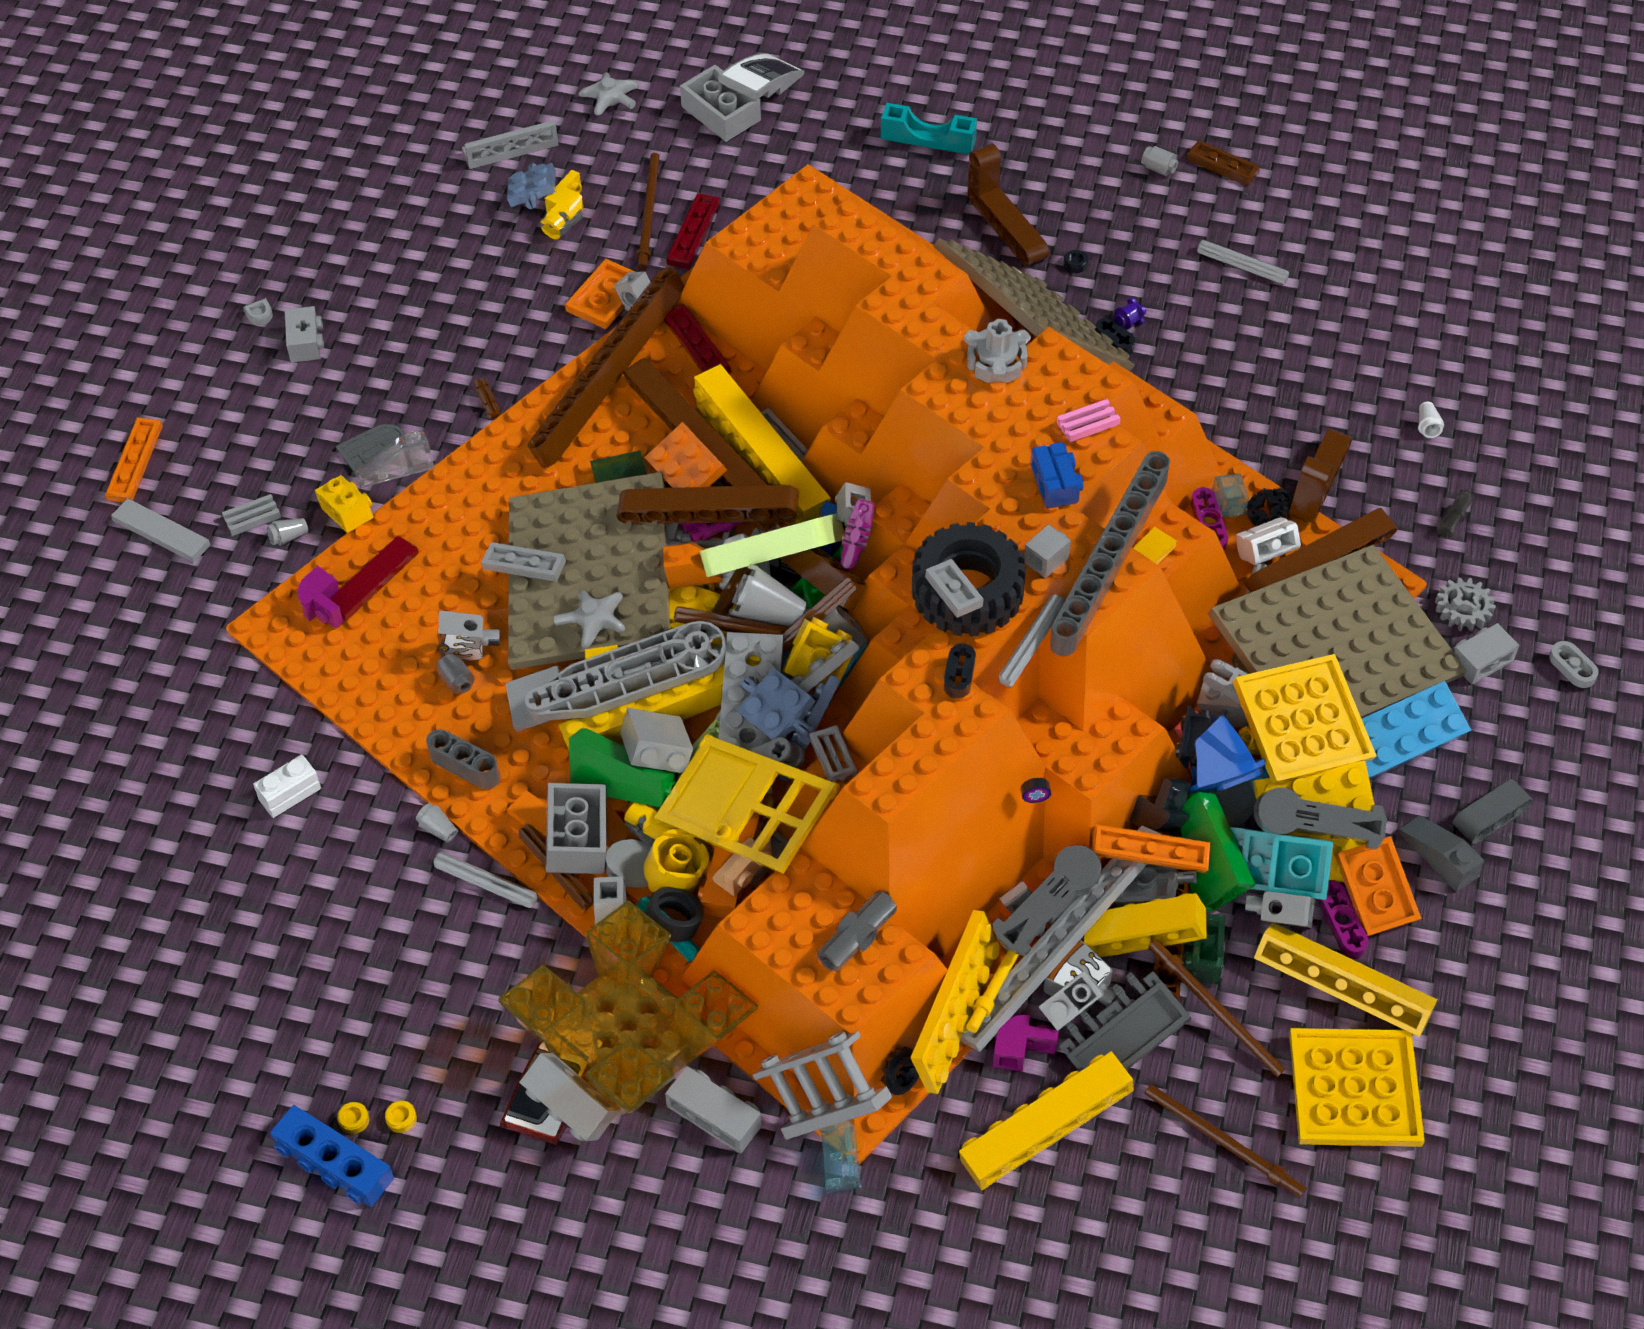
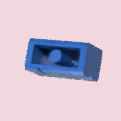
[1030,442,1084,509]

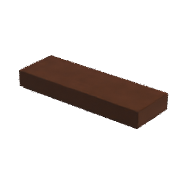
[1186,140,1260,186]

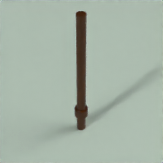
[1148,939,1285,1077]
[1145,1084,1307,1198]

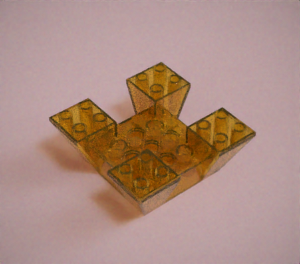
[498,900,758,1116]

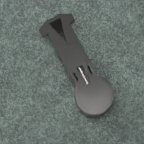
[1254,787,1388,850]
[992,845,1101,957]

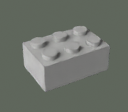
[680,65,761,142]
[546,783,606,874]

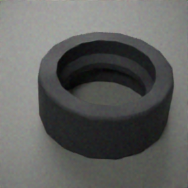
[645,887,704,942]

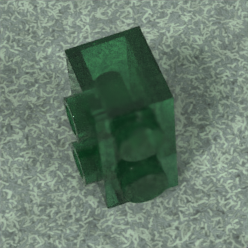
[1184,914,1225,985]

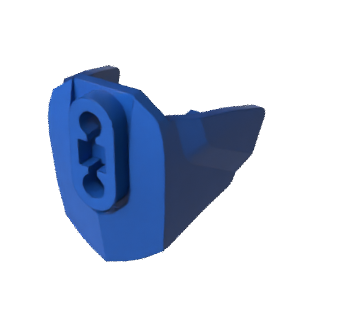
[1187,715,1265,796]

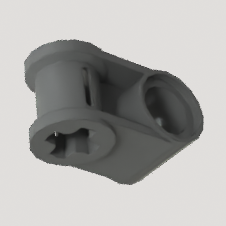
[749,737,805,776]

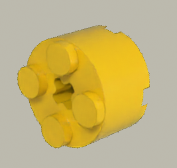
[643,829,709,894]

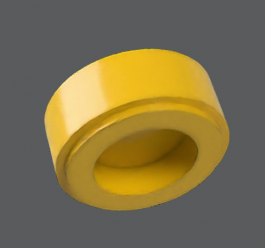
[385,1101,417,1133]
[337,1102,369,1134]

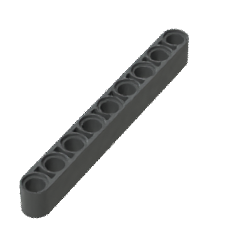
[1050,451,1170,656]

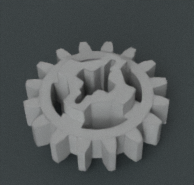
[1435,578,1496,632]

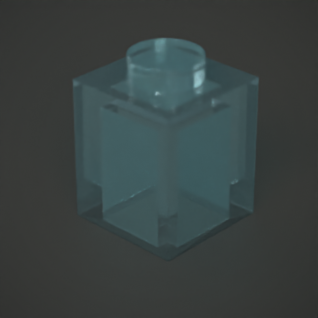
[1212,474,1249,517]

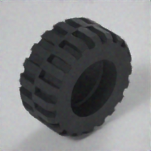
[912,522,1026,637]

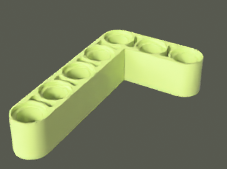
[699,514,845,577]

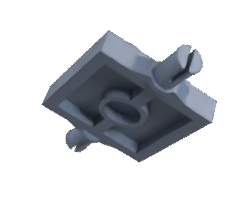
[507,163,556,209]
[736,667,816,740]

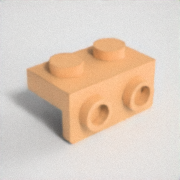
[713,836,772,897]

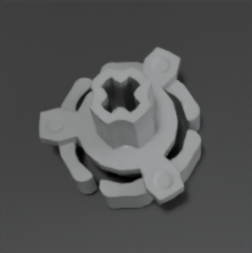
[964,319,1031,383]

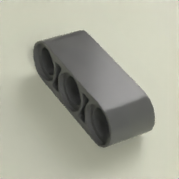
[426,729,500,789]
[1452,779,1533,844]

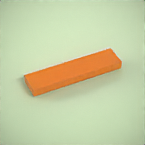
[105,417,163,503]
[1091,824,1210,873]

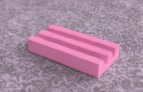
[1057,399,1120,442]

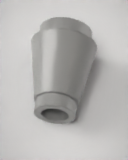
[267,518,308,546]
[415,803,458,843]

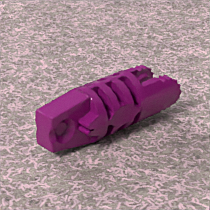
[840,498,875,570]

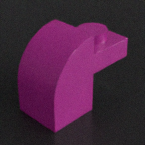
[298,566,343,629]
[993,1015,1059,1072]

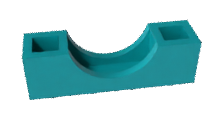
[881,103,977,155]

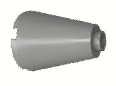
[729,563,809,626]

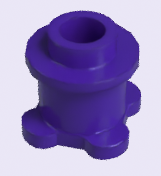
[1114,297,1146,330]

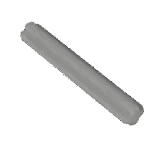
[1197,240,1289,284]
[998,594,1065,687]
[433,852,537,908]

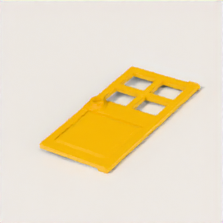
[654,734,840,874]

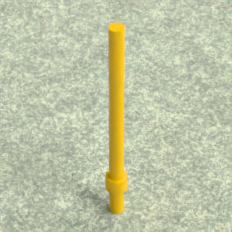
[966,951,1019,1033]

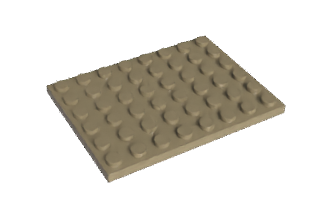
[933,238,1135,371]
[508,472,671,670]
[1208,545,1467,719]

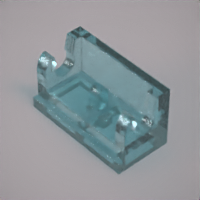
[821,1120,861,1192]

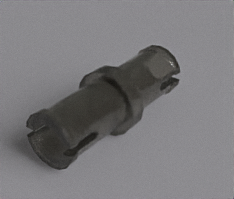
[1436,490,1474,538]

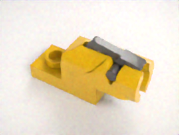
[540,170,584,240]
[624,802,712,851]

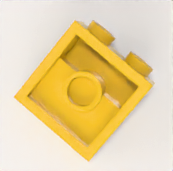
[782,617,858,695]

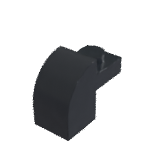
[1130,778,1191,832]

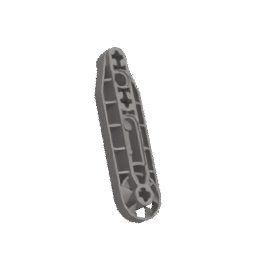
[524,621,726,723]

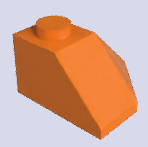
[663,542,723,589]

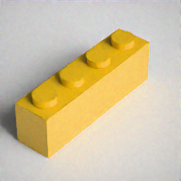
[1084,893,1207,958]

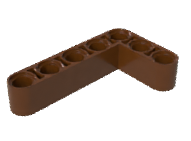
[967,143,1049,267]
[1289,428,1353,524]
[772,521,866,610]

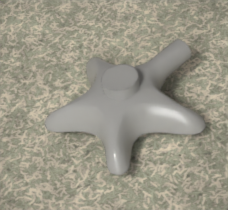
[579,72,638,115]
[554,591,625,648]

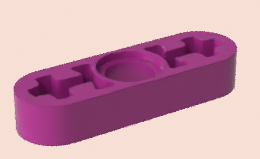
[1191,487,1228,551]
[1317,880,1369,959]

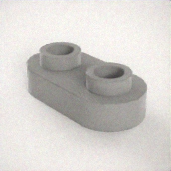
[1549,641,1598,688]

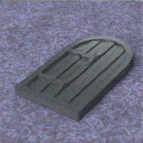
[335,424,406,475]

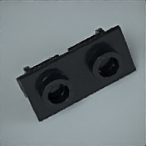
[1176,705,1213,769]

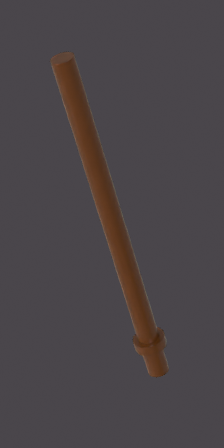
[636,153,660,271]

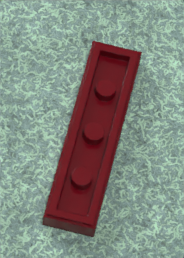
[666,193,720,269]
[664,304,732,374]
[330,536,419,621]

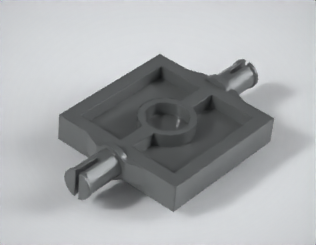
[1114,864,1197,908]

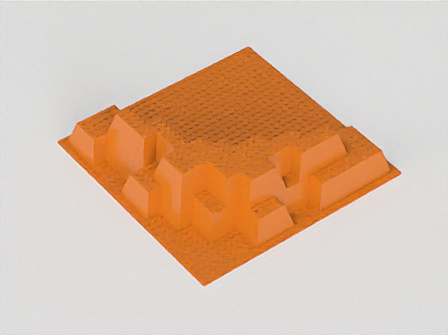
[226,164,1427,1165]

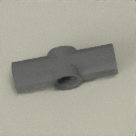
[817,891,897,972]

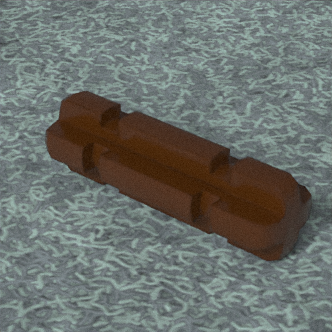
[473,377,501,419]

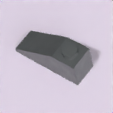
[1398,816,1485,892]

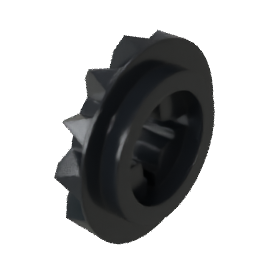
[1246,488,1289,526]
[881,1046,919,1095]

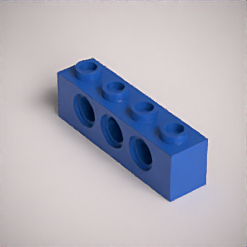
[270,1104,394,1207]

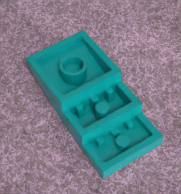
[1230,826,1333,900]

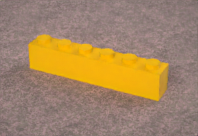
[1254,922,1438,1037]
[959,1051,1134,1191]

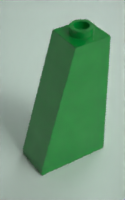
[569,728,676,807]
[1181,791,1255,913]

